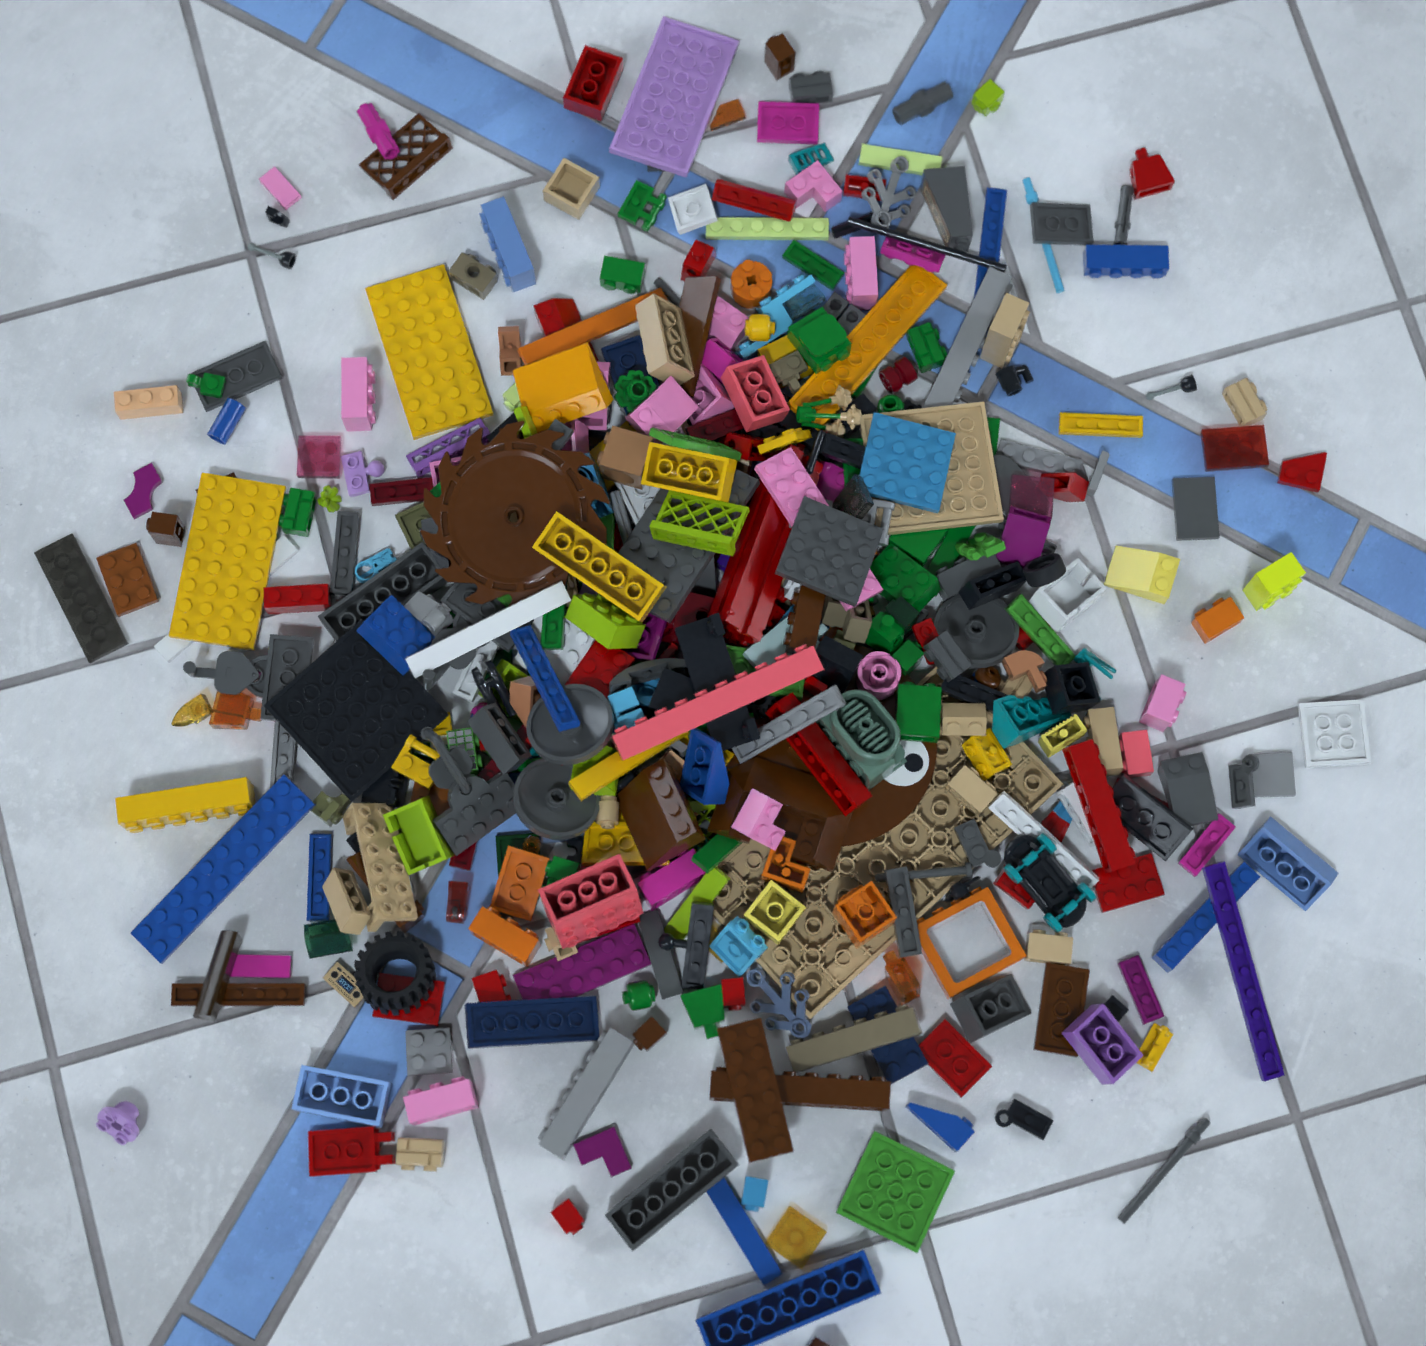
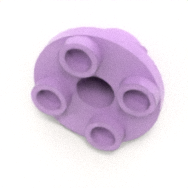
[96,1101,139,1145]

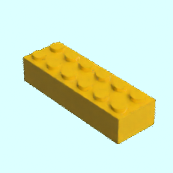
[532,511,667,623]
[115,777,256,833]

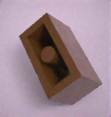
[764,33,796,80]
[146,512,185,547]

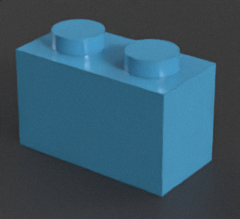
[741,1176,768,1212]

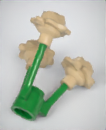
[796,385,862,438]

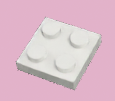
[668,184,718,235]

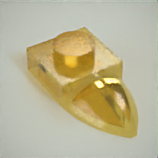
[171,694,214,727]

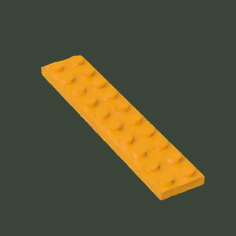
[787,265,948,431]

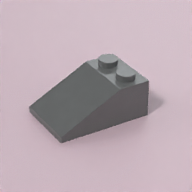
[1157,752,1218,826]
[950,974,1031,1043]

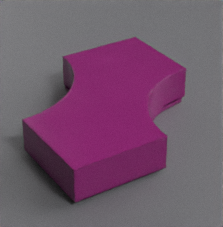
[124,463,162,520]

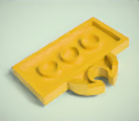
[581,809,669,866]

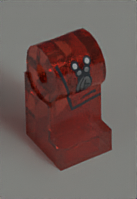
[446,881,470,924]

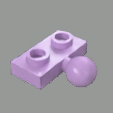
[341,451,384,497]

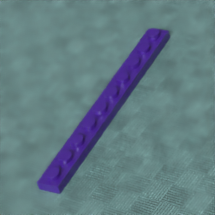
[1202,862,1285,1082]

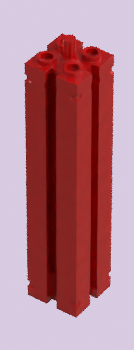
[708,444,824,647]

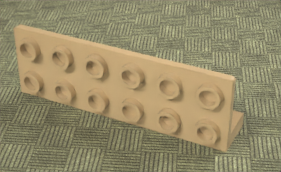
[343,803,418,932]

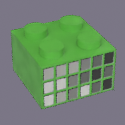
[446,728,484,775]

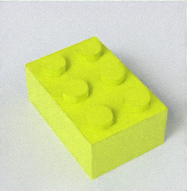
[1242,552,1306,611]

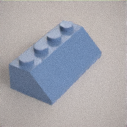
[1238,816,1339,911]

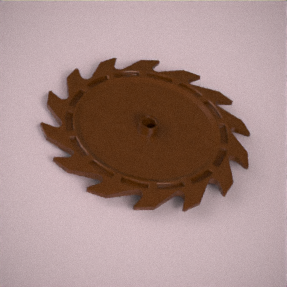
[420,421,610,607]

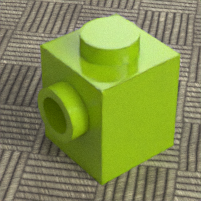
[971,79,1005,117]

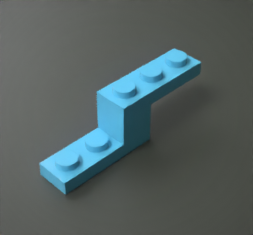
[735,274,816,359]

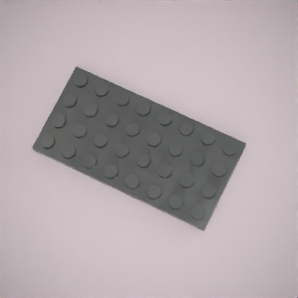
[618,449,760,623]

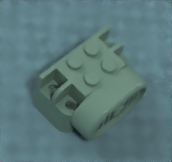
[816,690,907,791]

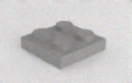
[405,1028,452,1076]

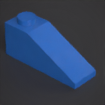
[906,1103,975,1153]

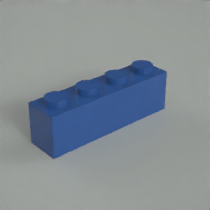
[1083,245,1169,279]

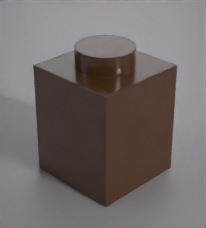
[632,1016,667,1052]

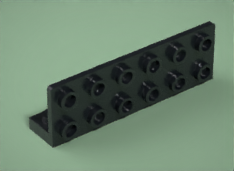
[675,612,761,751]

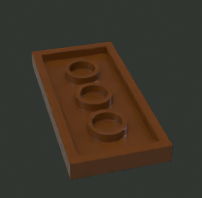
[1033,962,1090,1058]

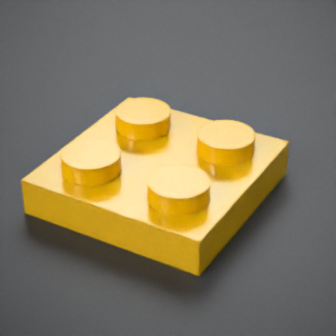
[757,428,812,454]

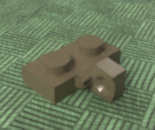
[769,350,808,394]

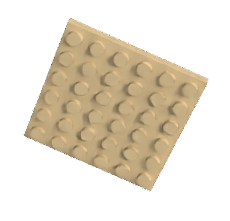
[860,402,1004,535]

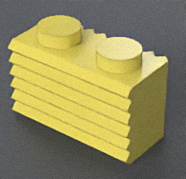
[1038,714,1087,758]

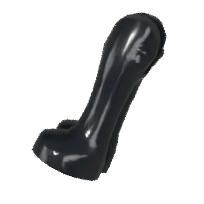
[471,660,517,719]

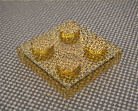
[765,1206,827,1270]

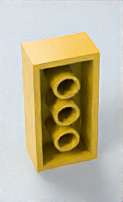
[641,442,737,503]

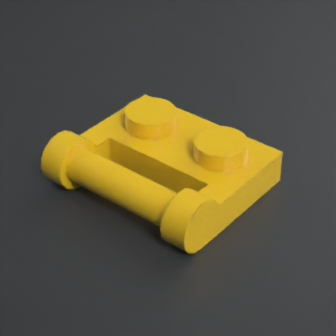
[391,734,440,790]

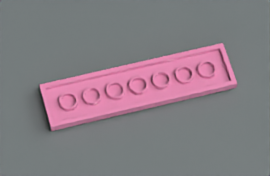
[754,447,883,611]

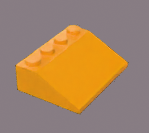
[512,342,613,433]

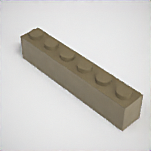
[786,1005,923,1073]

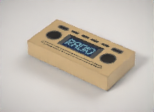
[323,962,364,1008]

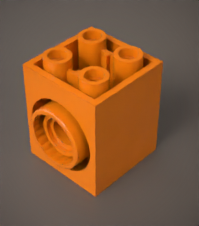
[832,881,897,949]

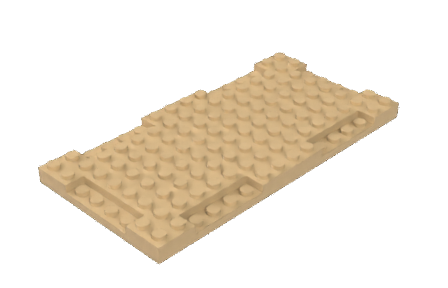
[691,666,1063,1021]

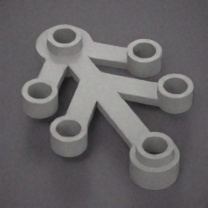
[861,156,916,228]

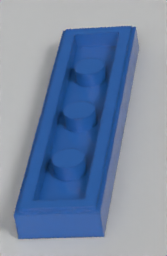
[306,834,332,921]

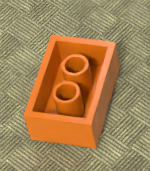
[468,906,541,968]

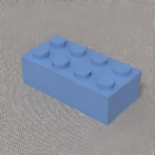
[479,196,536,293]

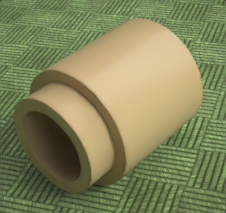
[597,795,619,829]

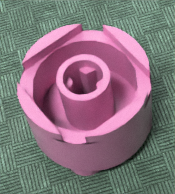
[856,651,901,700]

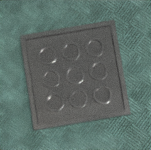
[774,496,884,607]

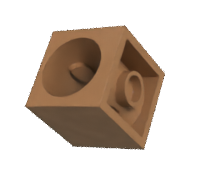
[597,425,654,490]

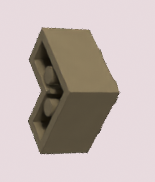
[821,595,872,643]

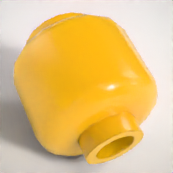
[745,314,775,341]

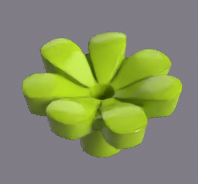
[318,485,342,512]

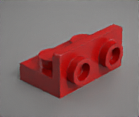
[912,618,939,665]

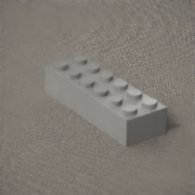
[538,1028,634,1160]

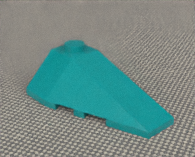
[992,695,1071,749]

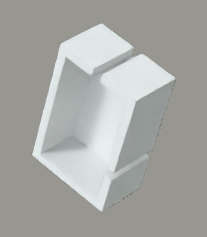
[1028,558,1107,633]

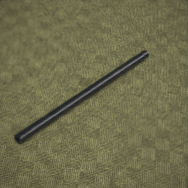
[847,217,1007,273]

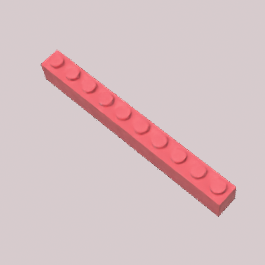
[611,644,824,760]

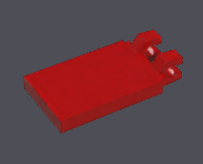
[308,1126,396,1177]

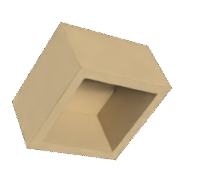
[543,158,600,220]

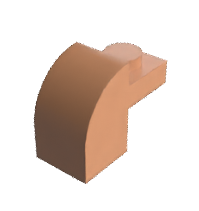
[498,326,522,376]
[1001,650,1047,693]

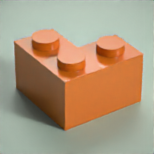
[761,837,810,893]

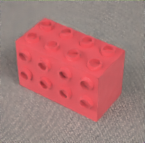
[538,854,644,949]

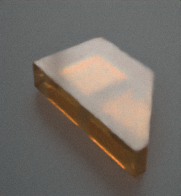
[710,99,746,131]

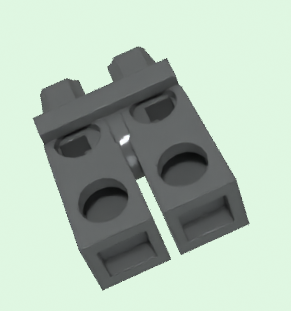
[823,292,866,336]

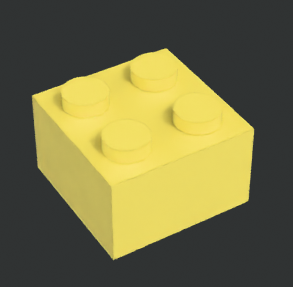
[743,880,806,945]

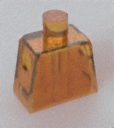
[209,691,262,730]
[882,951,921,1006]

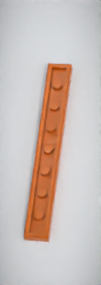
[517,288,668,365]

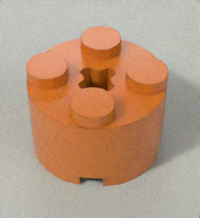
[731,260,772,309]

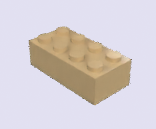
[635,293,695,385]
[980,293,1030,368]

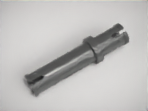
[1114,185,1134,245]

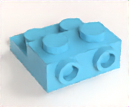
[709,916,768,978]

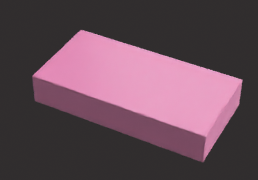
[259,166,302,210]

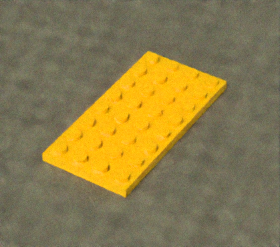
[365,264,494,440]
[169,473,286,651]

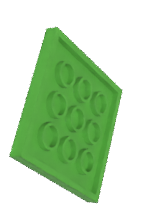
[836,1131,955,1253]

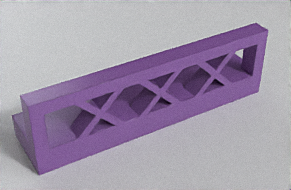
[406,418,491,478]

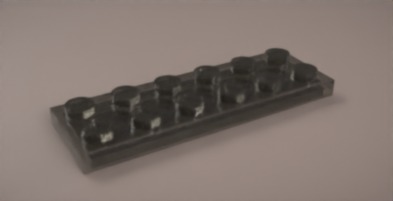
[34,533,129,663]

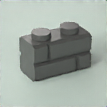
[789,71,833,104]
[923,630,972,682]

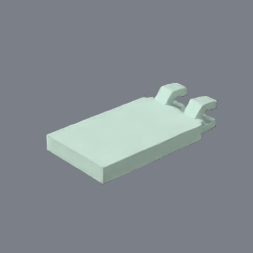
[743,617,828,668]

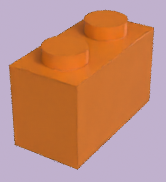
[1191,597,1245,644]

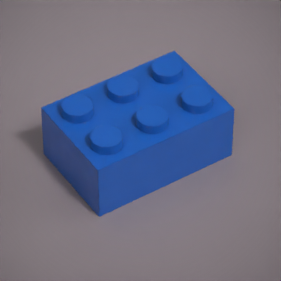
[356,595,435,676]

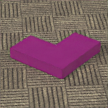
[573,1127,632,1178]

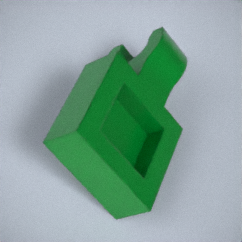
[186,373,226,399]

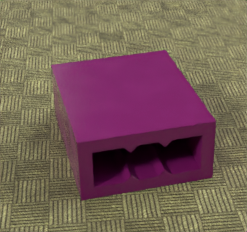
[996,506,1051,569]

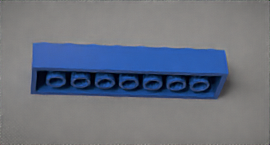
[695,1250,881,1346]

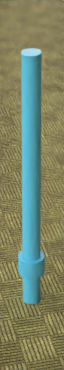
[1022,178,1064,293]

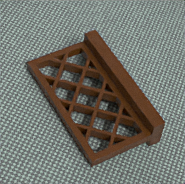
[359,113,453,200]

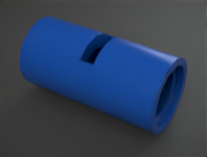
[207,398,246,445]

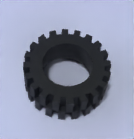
[354,931,436,1016]

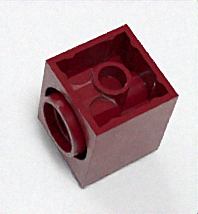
[661,592,714,645]

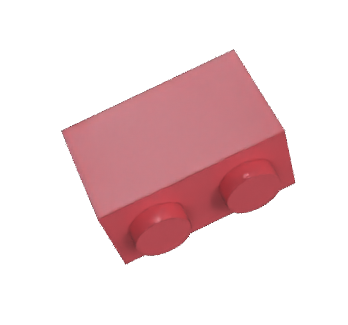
[1119,730,1154,778]

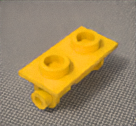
[1136,1023,1173,1072]

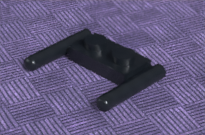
[805,430,865,474]

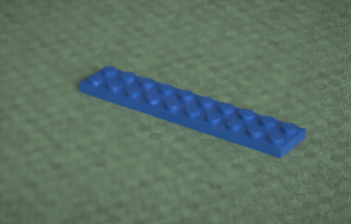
[130,775,316,964]

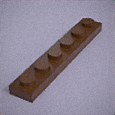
[171,983,306,1006]

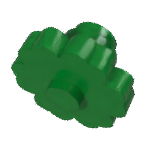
[614,370,656,413]

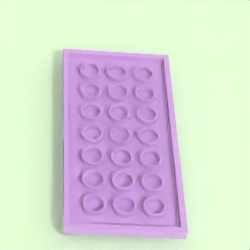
[609,16,739,178]

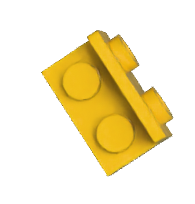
[962,728,1012,781]

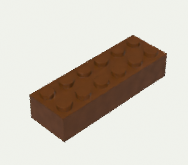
[717,1018,794,1163]

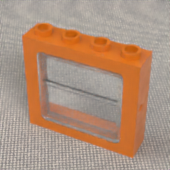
[917,886,1026,1000]

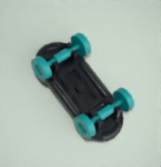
[1003,833,1097,933]

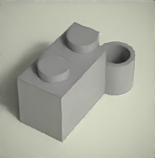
[404,591,453,637]

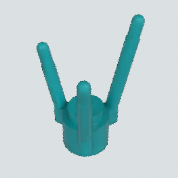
[1073,648,1116,700]

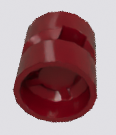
[878,357,918,395]

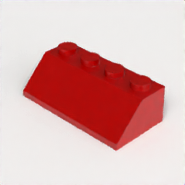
[533,298,599,362]

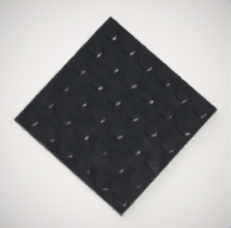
[264,619,449,802]

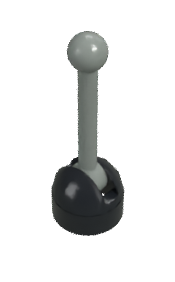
[248,243,296,269]
[1146,375,1197,400]

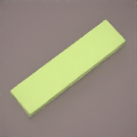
[859,144,942,175]

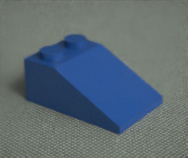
[680,728,729,805]

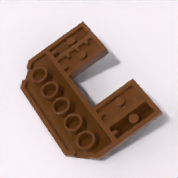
[707,757,852,872]

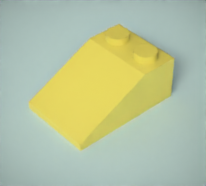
[1104,546,1180,604]

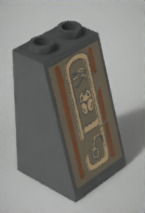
[920,166,973,252]

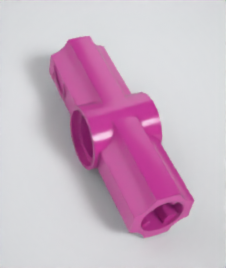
[356,103,400,160]

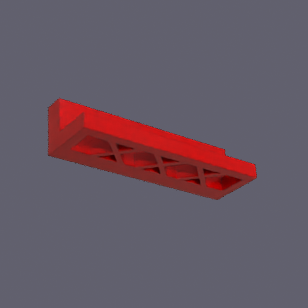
[712,178,796,222]

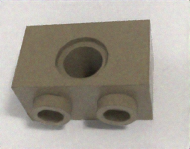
[448,252,498,300]

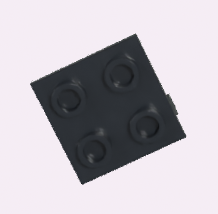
[361,768,409,808]

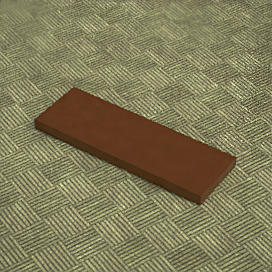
[661,276,721,398]

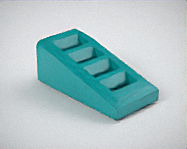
[788,143,834,175]

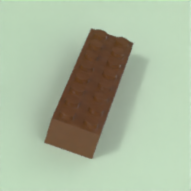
[709,1067,891,1112]

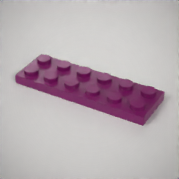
[513,924,651,1000]

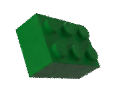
[871,543,941,619]

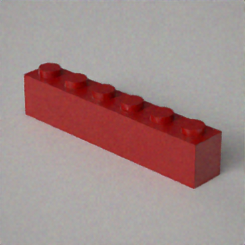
[765,692,872,817]
[1062,739,1136,873]

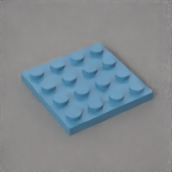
[855,412,956,514]

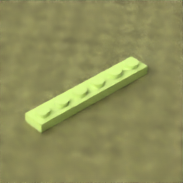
[706,217,829,240]

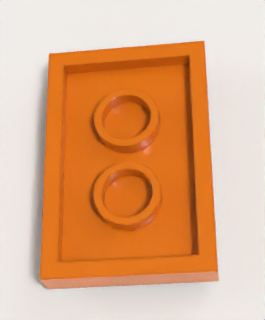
[490,845,550,921]

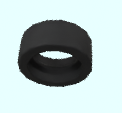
[1023,553,1066,587]

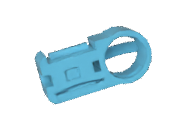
[355,548,397,584]

